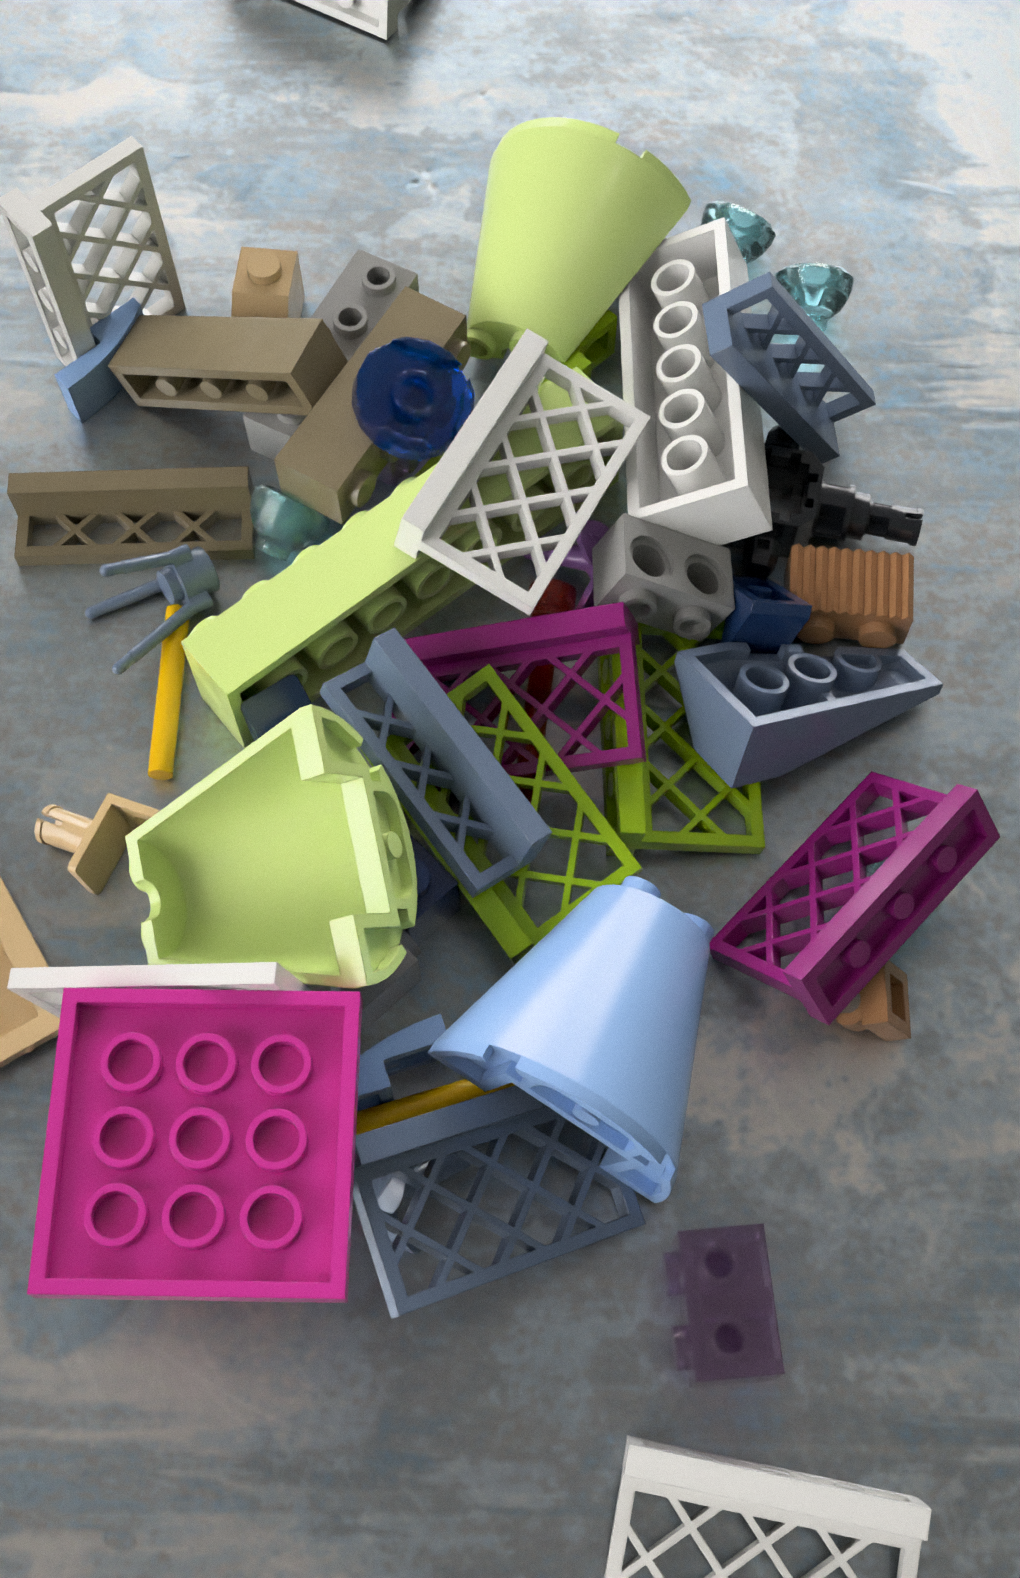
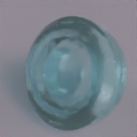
[701,200,776,264]
[775,263,854,332]
[250,483,331,561]

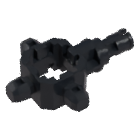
[728,424,924,577]

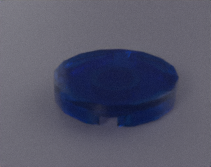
[352,336,475,461]

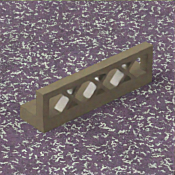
[7,466,257,566]

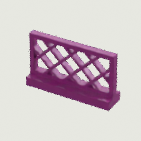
[391,602,647,792]
[709,771,1001,1025]

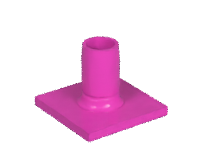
[27,988,363,1303]

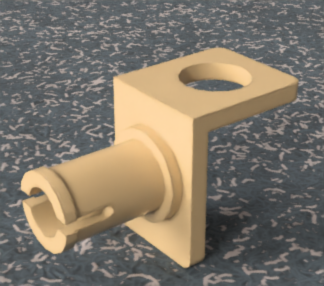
[34,793,160,895]

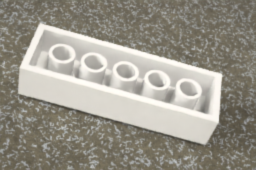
[619,218,773,546]

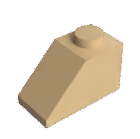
[231,246,305,318]

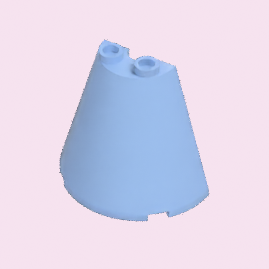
[428,876,714,1203]

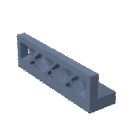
[702,271,876,464]
[320,627,552,898]

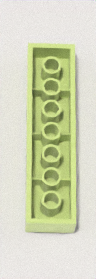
[181,366,624,749]

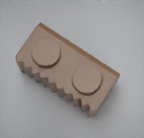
[783,543,914,648]

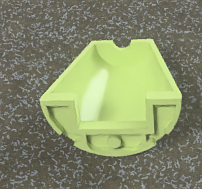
[467,117,691,362]
[125,704,418,989]

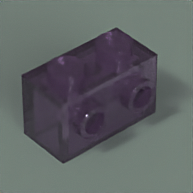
[662,1223,785,1388]

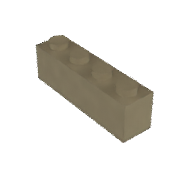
[274,286,471,525]
[108,315,348,415]

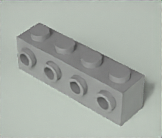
[243,249,419,460]

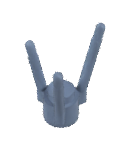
[85,544,220,675]

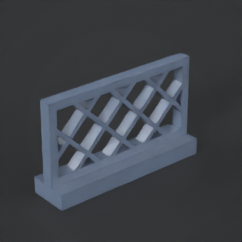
[353,1085,646,1319]

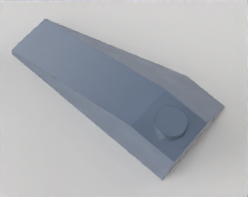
[674,642,943,788]

